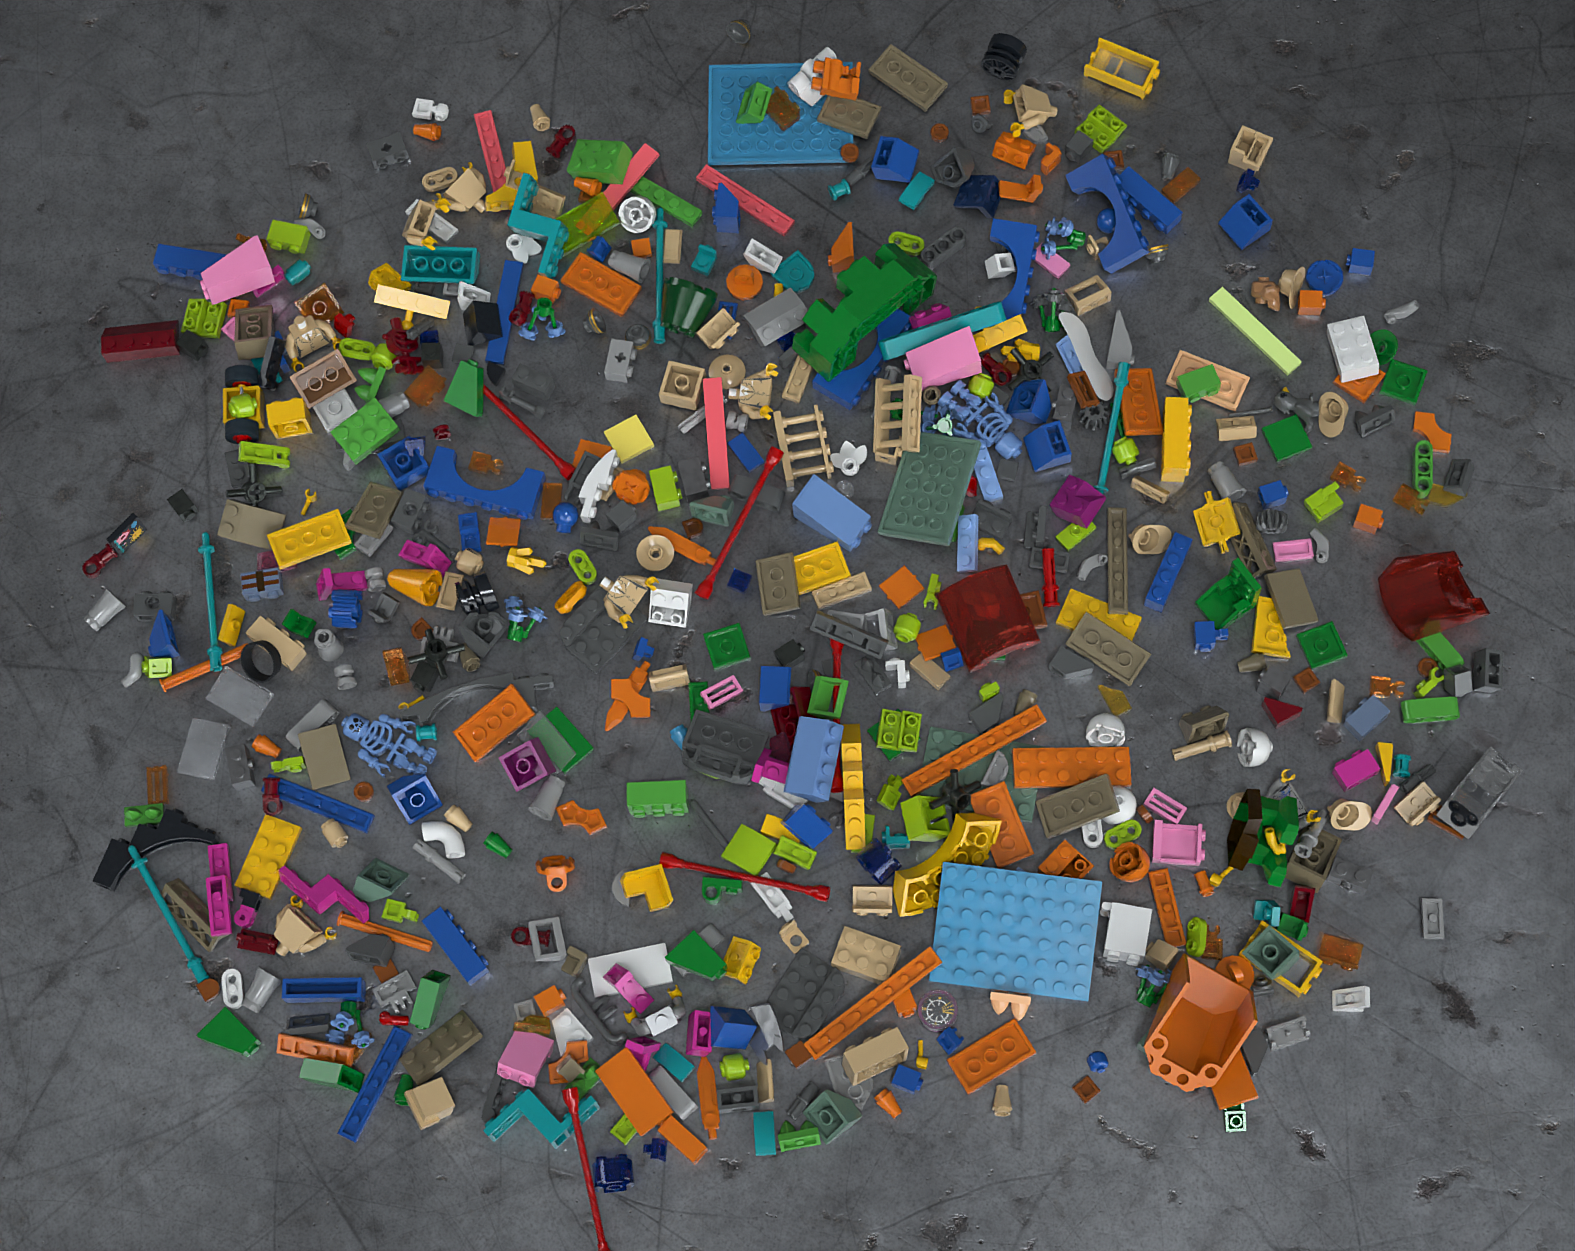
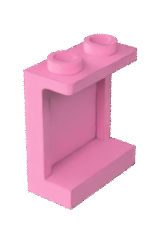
[1151,820,1206,866]
[497,1027,554,1088]

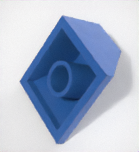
[1006,379,1052,424]
[148,610,180,658]
[387,774,443,825]

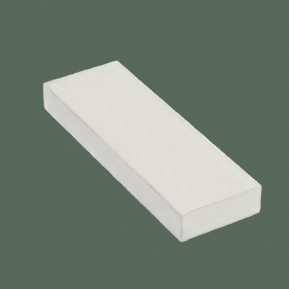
[405,199,459,245]

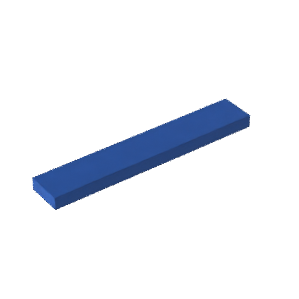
[485,260,524,365]
[261,773,375,834]
[337,1025,413,1143]

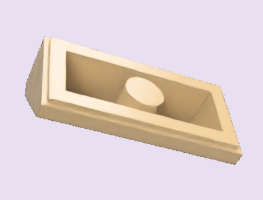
[1216,416,1257,441]
[1131,475,1170,504]
[909,653,951,691]
[1326,679,1345,723]
[756,1059,774,1103]

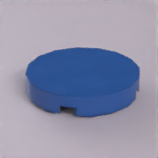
[1306,260,1343,296]

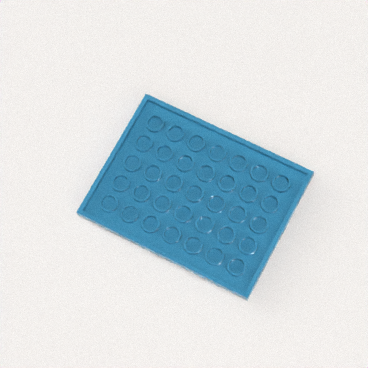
[708,62,853,165]
[929,862,1102,1001]

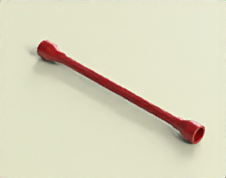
[483,384,576,481]
[695,446,784,600]
[830,638,844,793]
[659,852,831,902]
[561,1087,611,1251]

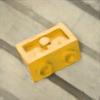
[368,262,412,291]
[723,936,761,984]

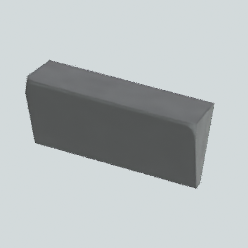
[1443,459,1474,497]

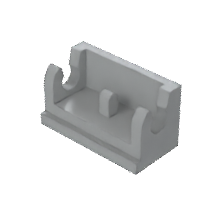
[1265,1016,1310,1051]

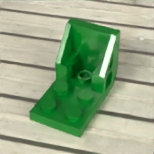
[1195,558,1262,630]

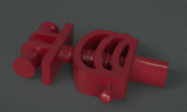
[382,317,424,375]

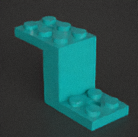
[507,173,569,279]
[483,1089,600,1149]

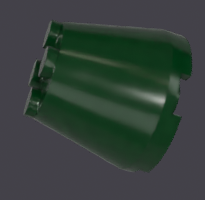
[660,277,718,338]

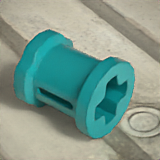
[827,179,851,201]
[416,723,437,742]
[1392,754,1411,778]

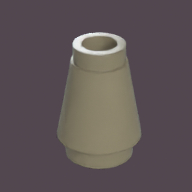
[923,386,942,405]
[459,643,480,672]
[1237,652,1267,673]
[1013,689,1037,716]

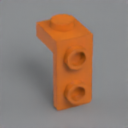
[998,174,1043,203]

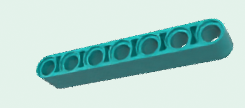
[878,301,1007,360]

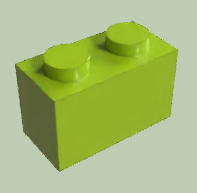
[266,220,311,254]
[649,465,683,511]

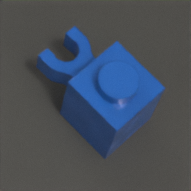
[1193,621,1229,652]

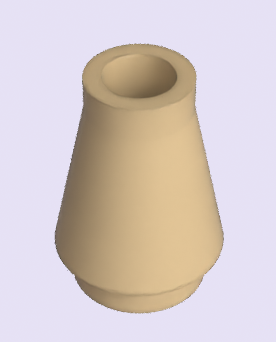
[530,104,550,131]
[444,804,473,833]
[992,1085,1012,1117]

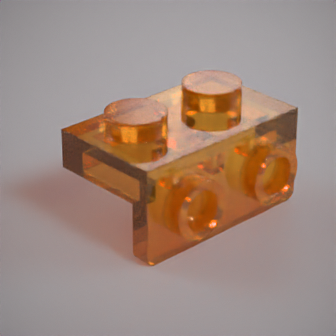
[766,86,800,131]
[403,365,446,408]
[1318,933,1364,971]

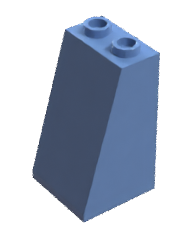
[792,474,872,552]

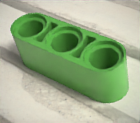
[1412,440,1433,498]
[1413,621,1465,673]
[1401,697,1460,723]

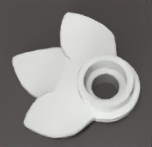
[506,234,542,263]
[830,441,867,476]

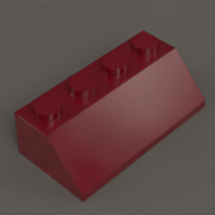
[101,320,180,363]
[770,686,818,763]

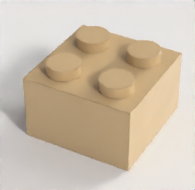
[659,361,706,411]

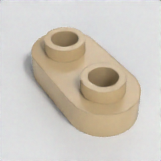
[422,167,458,192]

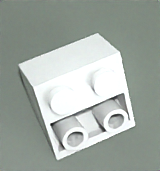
[648,578,693,628]

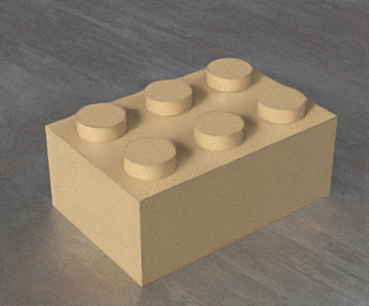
[831,926,901,985]
[842,1027,909,1086]

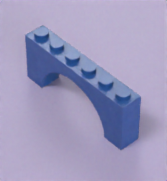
[1065,154,1150,274]
[978,218,1040,337]
[812,309,912,410]
[423,446,546,520]

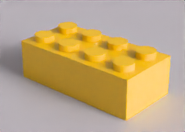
[1161,397,1192,482]

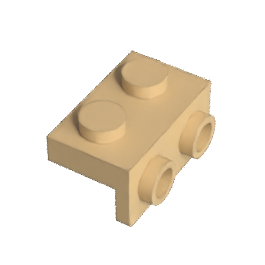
[531,184,566,219]
[696,308,740,349]
[1393,781,1441,826]
[852,885,893,916]

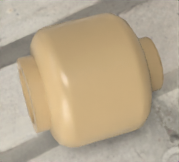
[455,548,484,576]

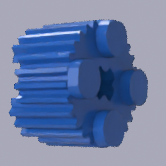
[328,589,363,628]

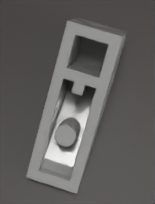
[1106,310,1135,370]

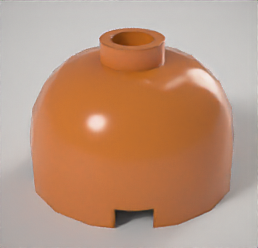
[1110,842,1150,883]

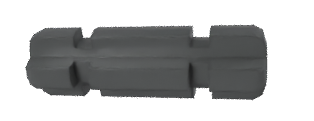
[406,317,435,340]

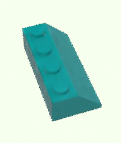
[401,245,481,284]

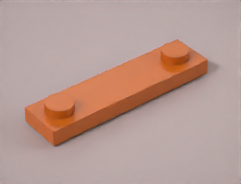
[1148,868,1186,948]
[276,1032,354,1068]

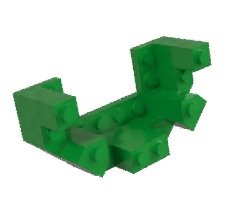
[792,243,937,382]

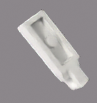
[759,777,808,809]
[751,872,795,923]

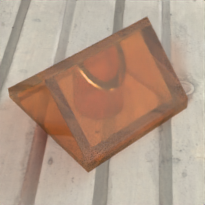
[294,282,344,323]

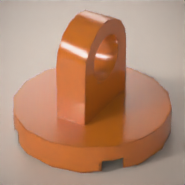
[726,264,763,301]
[612,469,650,505]
[535,855,575,892]
[1215,955,1255,989]

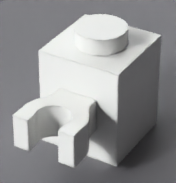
[984,253,1017,279]

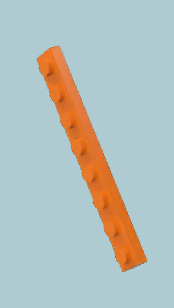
[901,704,1047,798]
[804,946,943,1060]

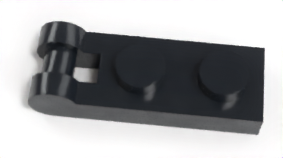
[258,336,286,391]

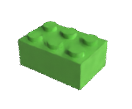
[567,139,633,184]
[330,398,400,465]
[627,780,689,818]

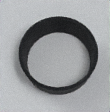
[240,640,281,683]

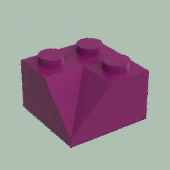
[1049,474,1107,529]
[498,737,556,792]

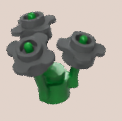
[1030,288,1074,332]

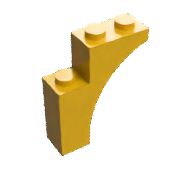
[485,141,538,212]

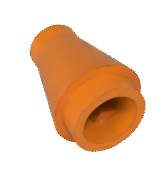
[413,123,442,141]
[574,177,602,197]
[252,734,282,759]
[874,1088,902,1119]

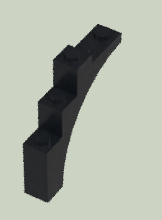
[93,808,220,892]

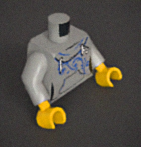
[1265,769,1321,831]
[623,985,686,1037]

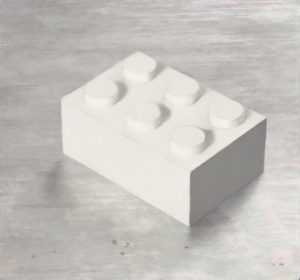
[1327,316,1379,383]

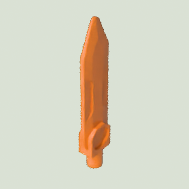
[648,526,716,566]
[605,660,651,732]
[697,1057,720,1140]

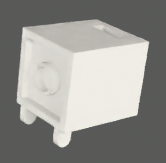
[1100,902,1152,966]

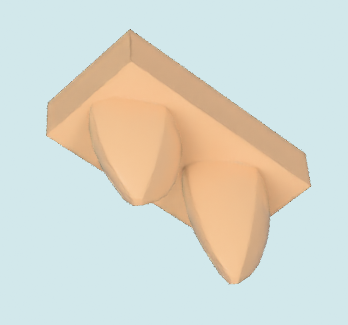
[990,989,1031,1021]

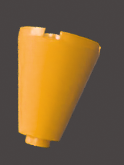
[387,569,443,606]

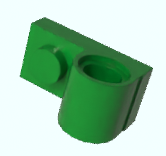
[702,877,743,905]

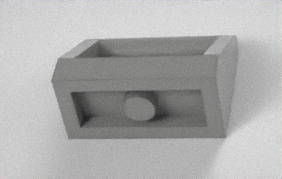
[862,608,898,653]
[528,917,567,961]

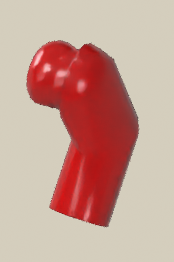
[379,1011,409,1026]

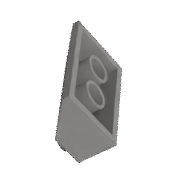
[743,288,808,348]

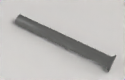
[1228,406,1273,418]

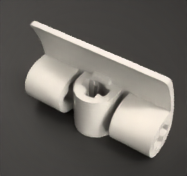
[787,47,844,106]

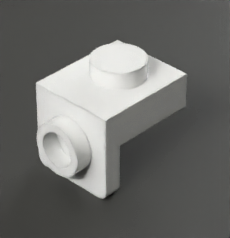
[885,658,910,688]

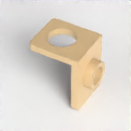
[504,159,523,190]
[1086,234,1109,261]
[875,436,903,466]
[779,920,809,954]

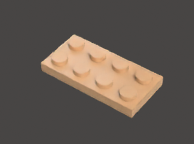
[1166,350,1250,412]

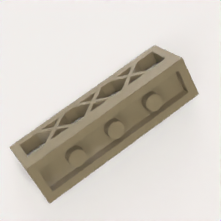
[1230,502,1277,579]
[161,878,229,952]

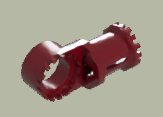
[546,124,576,159]
[509,291,535,327]
[981,352,1012,386]
[82,543,118,579]
[262,777,283,816]
[511,927,551,947]

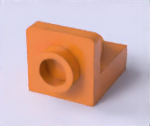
[1041,142,1062,175]

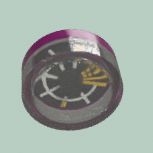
[918,989,958,1032]

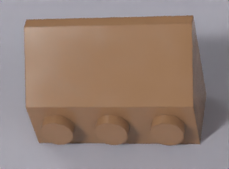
[289,349,357,409]

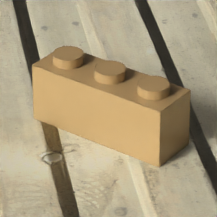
[245,616,307,671]

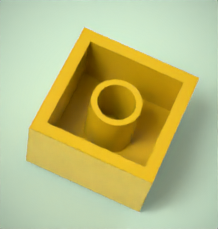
[266,397,313,439]

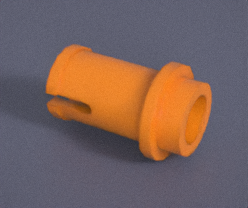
[1194,870,1214,897]

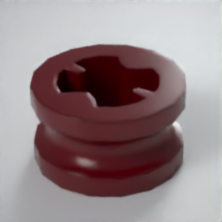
[433,424,451,441]

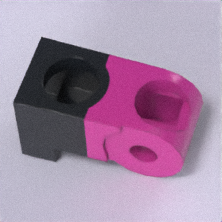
[234,888,264,929]

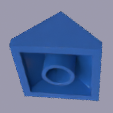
[759,666,791,712]
[710,1006,757,1050]

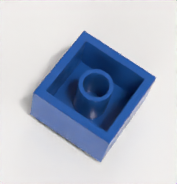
[377,436,429,491]

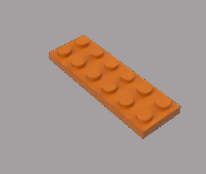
[1012,747,1132,788]

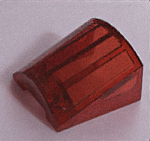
[1378,551,1490,642]
[936,564,1041,673]

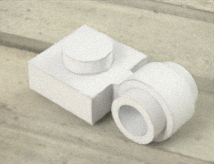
[412,98,449,121]

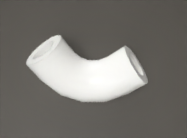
[422,821,465,859]

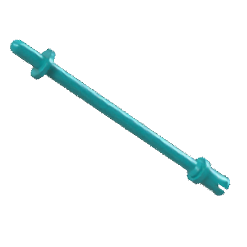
[652,207,668,344]
[1093,362,1131,494]
[198,532,223,672]
[128,845,210,984]

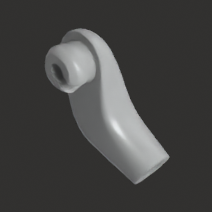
[294,218,326,239]
[1384,300,1419,324]
[1310,528,1330,564]
[1076,553,1108,581]
[121,652,143,688]

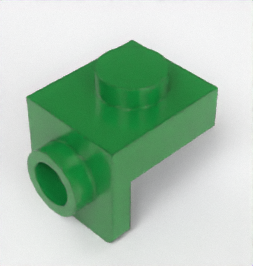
[282,609,317,638]
[1275,912,1309,941]

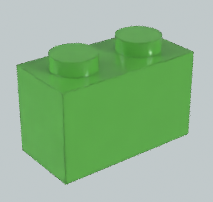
[1176,364,1221,403]

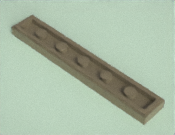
[1107,507,1128,615]

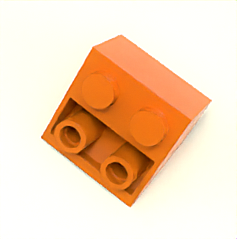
[1037,840,1094,879]

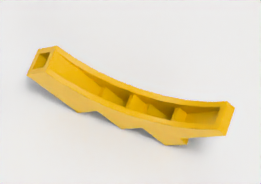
[841,724,866,850]

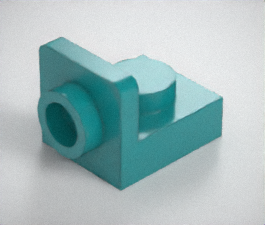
[691,244,717,276]
[882,826,910,849]
[1253,900,1281,926]

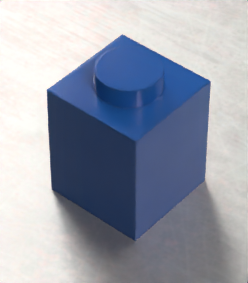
[1346,248,1375,276]
[1257,480,1289,510]
[891,1064,924,1095]

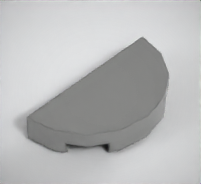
[1021,122,1048,142]
[981,750,1009,787]
[612,868,634,907]

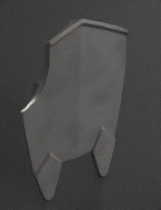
[747,1003,784,1065]

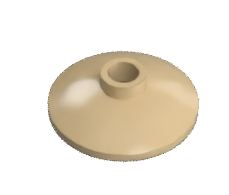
[709,354,746,390]
[636,535,674,571]

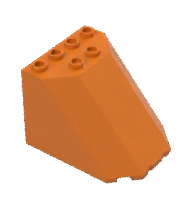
[1144,953,1258,1092]

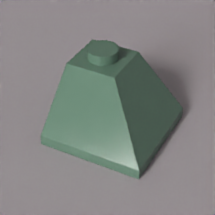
[689,495,734,527]
[353,858,410,902]
[1242,925,1299,980]
[803,1090,863,1145]

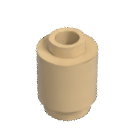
[321,819,349,848]

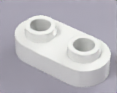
[1081,819,1103,848]
[222,969,245,1009]

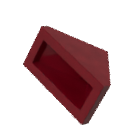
[1262,697,1303,729]
[1289,885,1315,923]

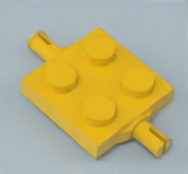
[1193,491,1241,554]

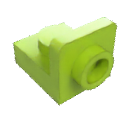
[141,656,172,678]

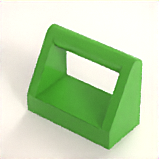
[736,81,773,124]
[807,676,849,719]

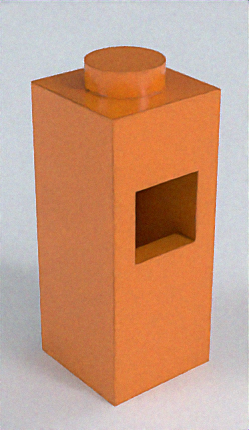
[657,1115,708,1165]

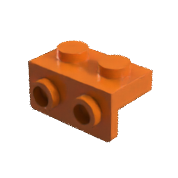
[992,131,1037,169]

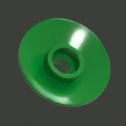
[1370,329,1398,366]

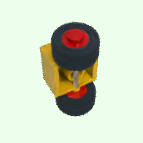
[223,365,265,444]

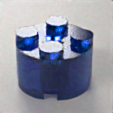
[856,838,902,885]
[592,1154,635,1193]

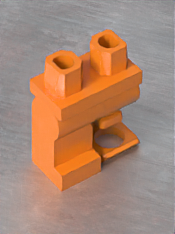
[811,57,861,101]

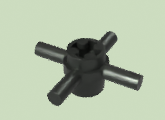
[1008,347,1054,392]
[225,463,282,506]
[407,629,465,680]
[929,769,981,820]

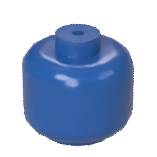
[1087,1051,1109,1073]

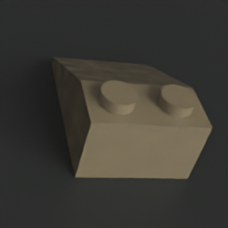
[234,305,275,360]
[217,499,287,550]
[1179,705,1229,745]
[1285,824,1342,893]

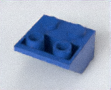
[871,136,919,183]
[712,183,741,234]
[1218,194,1273,250]
[1023,420,1072,472]
[781,804,833,849]

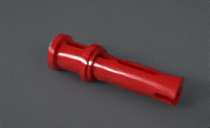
[1042,548,1060,607]

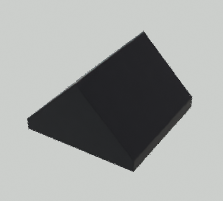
[463,300,503,346]

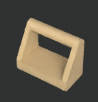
[1064,275,1112,316]
[649,664,690,692]

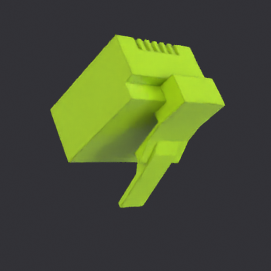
[1304,481,1344,523]

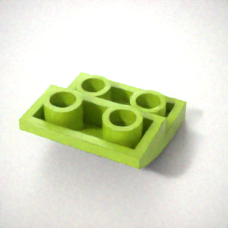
[1074,104,1127,154]
[181,299,228,339]
[876,709,922,752]
[721,824,777,876]

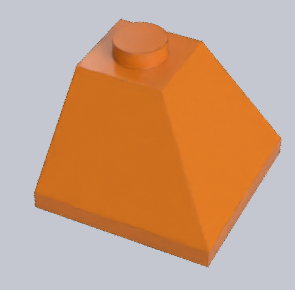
[828,222,854,273]

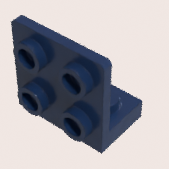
[953,175,1001,218]

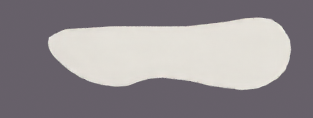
[1059,312,1114,401]

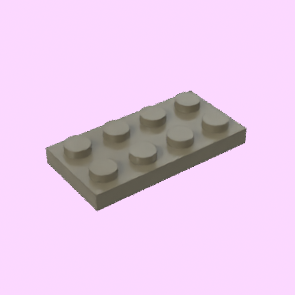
[869,44,948,112]
[1065,612,1151,686]
[1035,774,1120,839]
[399,1010,483,1086]

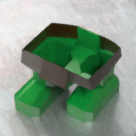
[1227,789,1299,887]

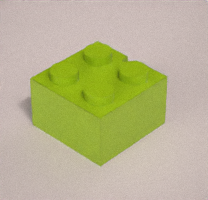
[900,795,950,842]

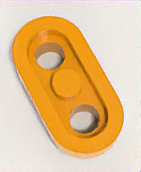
[554,581,587,614]

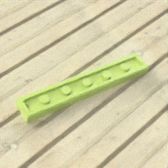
[1209,287,1302,376]

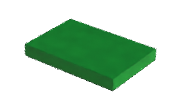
[527,707,594,774]

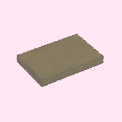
[817,96,881,140]
[345,481,404,539]
[756,552,801,616]
[1264,568,1319,629]
[298,724,351,790]

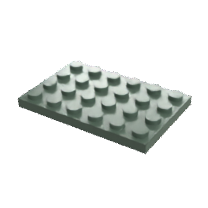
[877,432,981,546]
[918,726,1045,823]

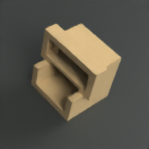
[1228,125,1274,174]
[404,1077,455,1130]

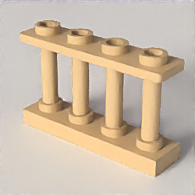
[873,374,922,454]
[773,404,834,487]

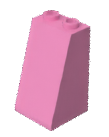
[200,235,275,305]
[903,326,982,391]

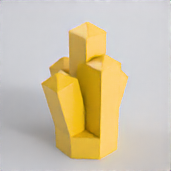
[1001,339,1040,362]
[507,547,547,575]

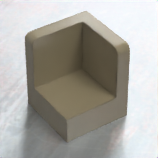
[561,946,589,978]
[556,1054,586,1083]

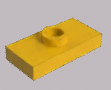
[218,604,245,646]

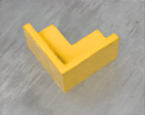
[620,864,673,912]

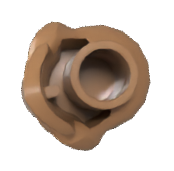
[1251,277,1280,311]

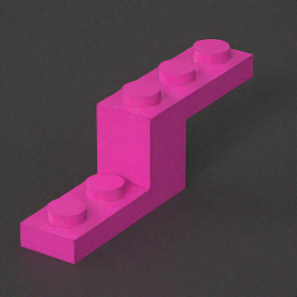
[206,843,234,937]
[278,865,370,924]

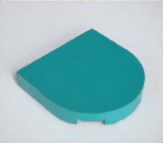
[770,250,815,293]

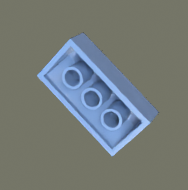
[783,716,844,803]

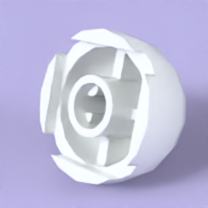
[618,196,656,233]
[1086,713,1125,747]
[1237,728,1273,767]
[1102,786,1137,826]

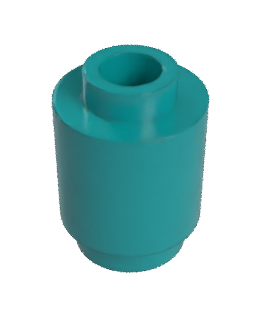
[283,259,311,286]

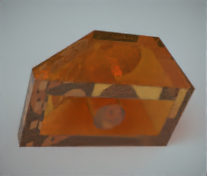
[382,647,410,686]

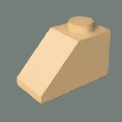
[1145,939,1179,972]

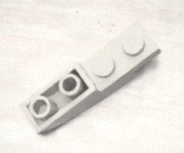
[578,449,620,524]

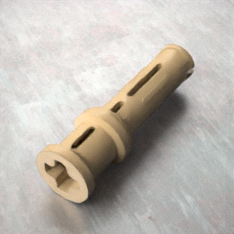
[1171,730,1232,761]

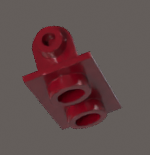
[236,929,279,955]

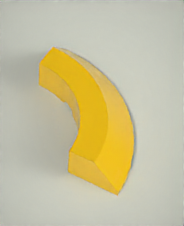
[893,813,1002,917]

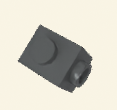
[368,592,400,623]

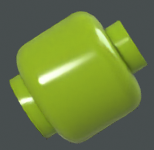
[371,343,398,370]
[967,373,994,400]
[228,393,257,419]
[1112,436,1139,465]
[893,613,921,643]
[719,1053,750,1081]

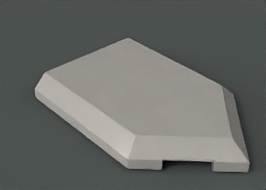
[824,1053,875,1111]

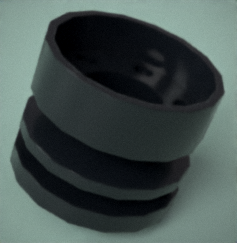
[981,33,1027,81]
[455,571,500,616]

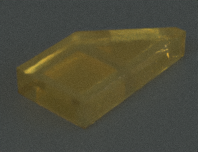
[1427,484,1468,508]
[1098,685,1132,717]
[513,1015,551,1035]

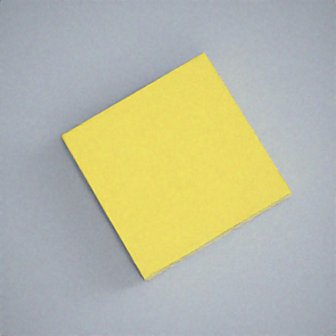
[604,415,654,464]

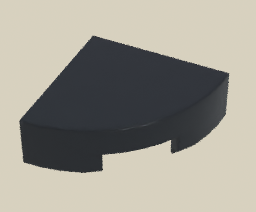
[487,361,506,386]

